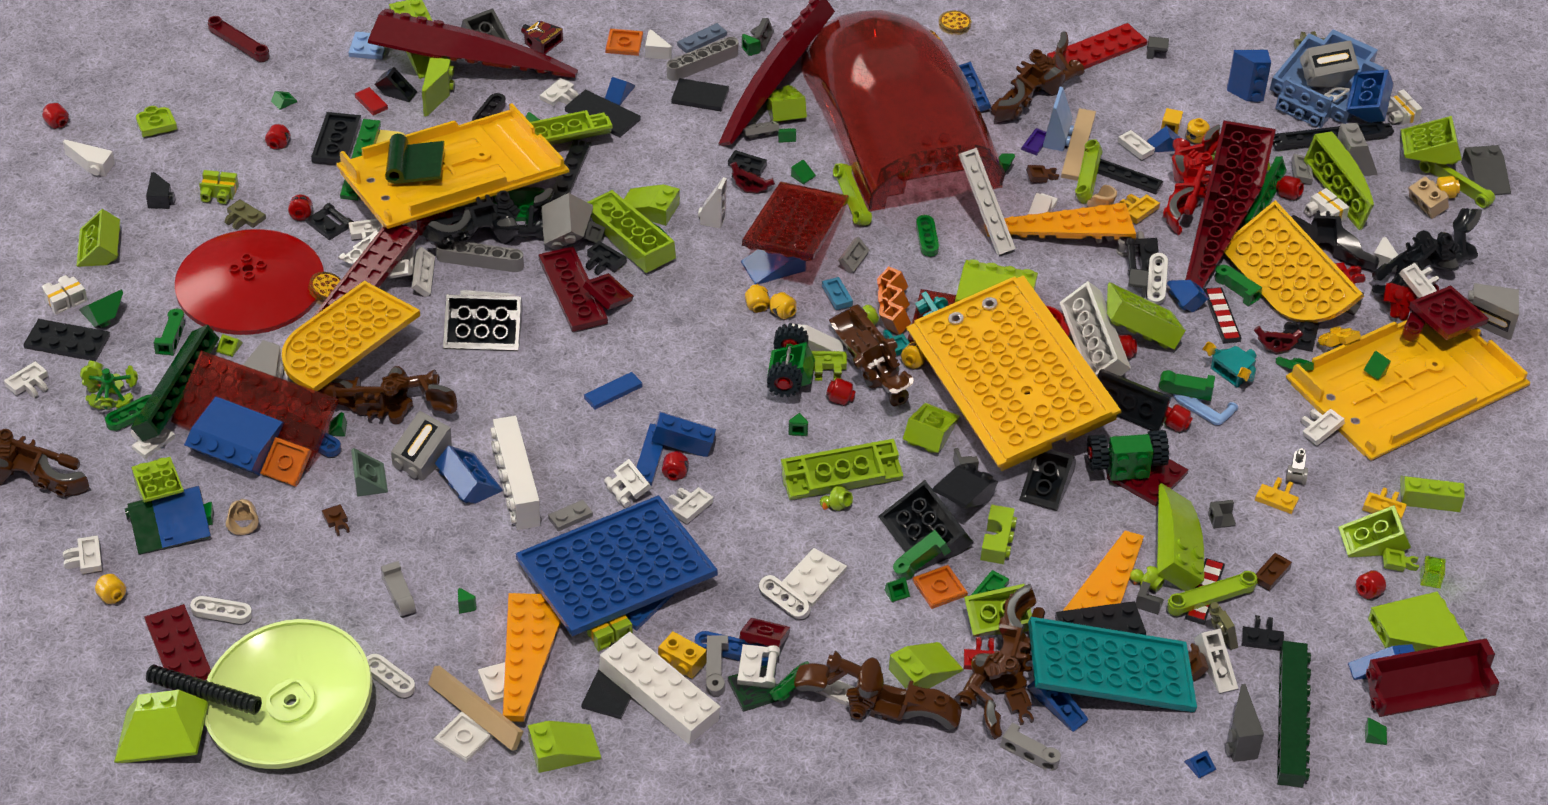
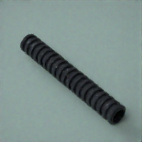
[146,664,262,715]

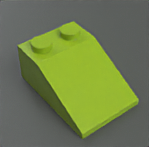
[422,58,455,116]
[624,184,680,226]
[903,403,960,453]
[1338,505,1411,557]
[964,584,1032,636]
[889,642,964,689]
[528,721,601,773]

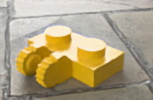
[1119,194,1160,224]
[1318,326,1361,347]
[1255,477,1299,514]
[1362,487,1407,520]

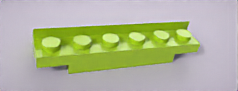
[530,110,613,145]
[781,439,904,501]

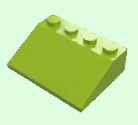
[1401,116,1462,165]
[955,259,1038,306]
[1107,282,1186,350]

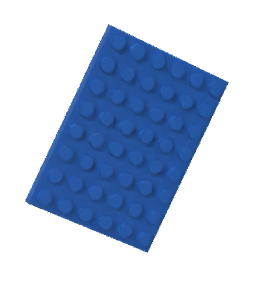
[516,495,718,636]

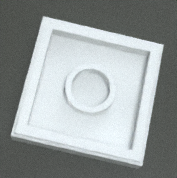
[434,712,494,763]

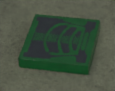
[728,665,779,712]

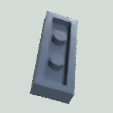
[677,23,727,53]

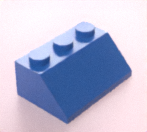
[1227,49,1271,102]
[1346,70,1393,122]
[651,411,716,457]
[435,445,503,504]

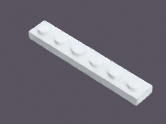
[959,148,1016,255]

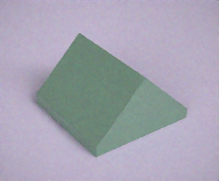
[351,448,388,497]

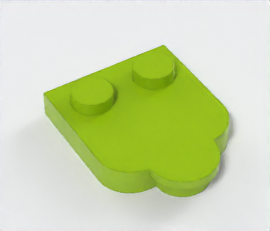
[136,106,177,137]

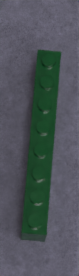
[131,325,220,442]
[1277,641,1311,788]

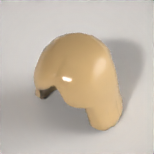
[1087,185,1117,207]
[226,499,259,535]

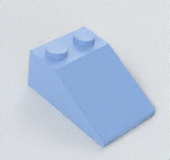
[1043,87,1074,151]

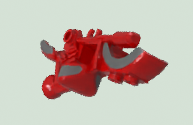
[1163,124,1220,235]

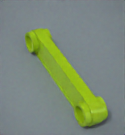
[1075,139,1103,204]
[1419,161,1495,208]
[833,163,872,226]
[1167,571,1257,616]

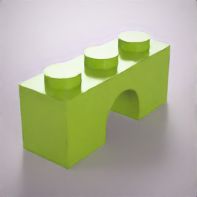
[980,504,1017,564]

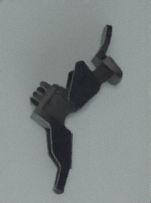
[1291,210,1379,271]

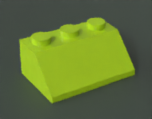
[76,209,120,267]
[1400,475,1465,512]

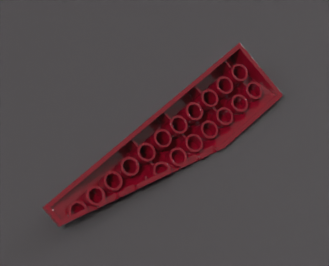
[718,0,835,146]
[368,9,578,78]
[1185,120,1276,289]

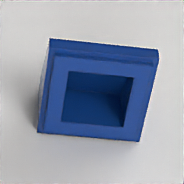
[1184,750,1216,778]

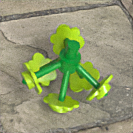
[81,365,138,410]

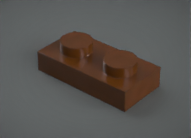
[1256,553,1292,591]

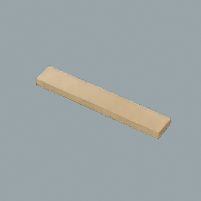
[1061,108,1096,181]
[428,665,524,750]

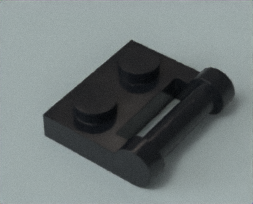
[306,203,354,240]
[1125,238,1160,276]

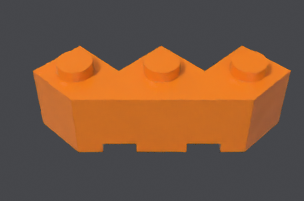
[877,266,911,335]

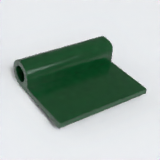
[385,133,445,184]

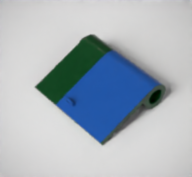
[124,486,211,555]

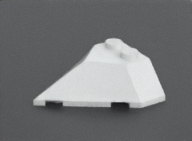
[338,222,415,278]

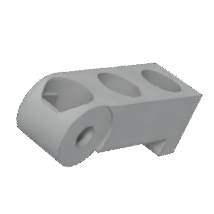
[381,561,416,617]
[706,635,729,696]
[1000,722,1061,771]

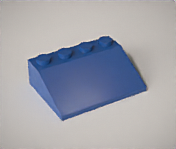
[184,397,284,476]

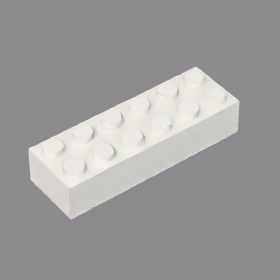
[1060,281,1131,377]
[490,416,540,530]
[599,632,721,745]

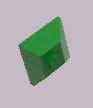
[79,289,123,328]

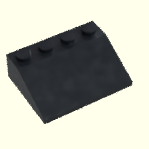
[443,294,523,351]
[878,480,974,571]

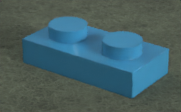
[822,277,853,310]

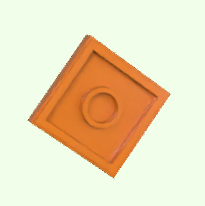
[605,29,643,56]
[260,437,312,487]
[912,565,968,609]

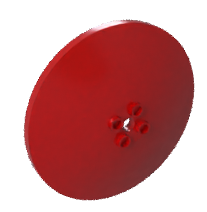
[175,229,324,335]

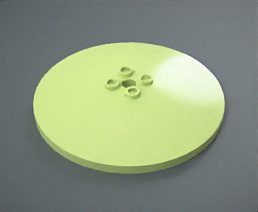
[204,619,372,769]

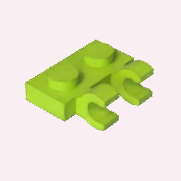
[811,351,847,381]

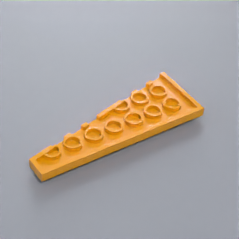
[984,203,1136,240]
[1055,531,1144,621]
[503,593,561,722]

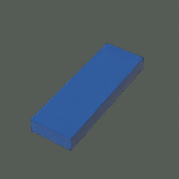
[584,372,642,410]

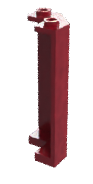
[1366,638,1500,717]

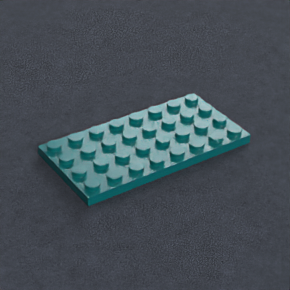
[1028,617,1197,712]

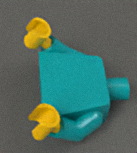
[1202,341,1257,388]

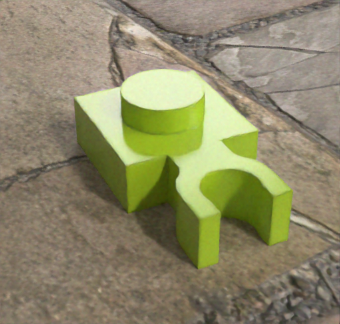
[1383,548,1419,572]

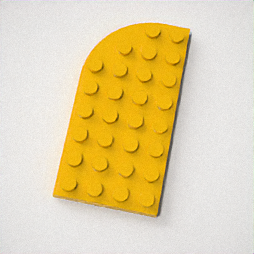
[1224,200,1364,323]
[282,281,420,394]

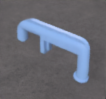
[1172,393,1238,425]

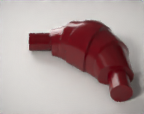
[730,162,775,194]
[1254,326,1303,353]

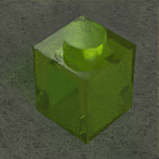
[1420,556,1446,589]

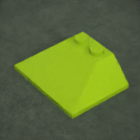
[114,690,208,763]

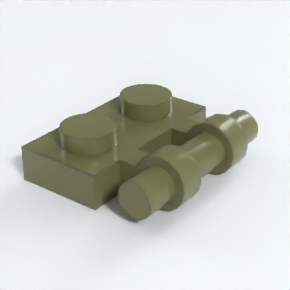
[1209,602,1238,650]

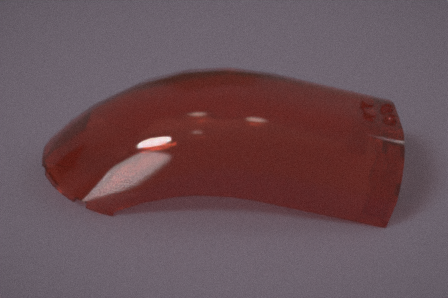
[801,10,1005,211]

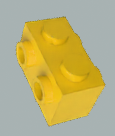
[658,631,707,679]

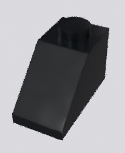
[374,67,417,102]
[146,172,175,209]

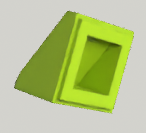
[215,334,243,357]

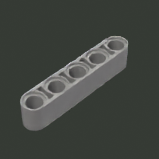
[667,37,739,81]
[435,241,524,272]

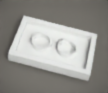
[782,548,847,607]

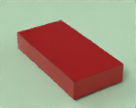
[355,87,388,116]

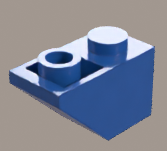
[1167,280,1209,312]

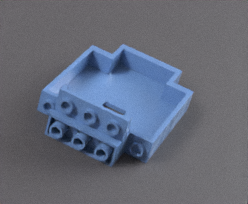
[1269,29,1384,128]

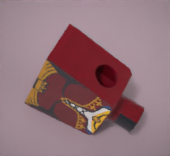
[521,21,563,54]

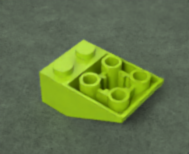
[765,85,807,121]
[131,457,184,503]

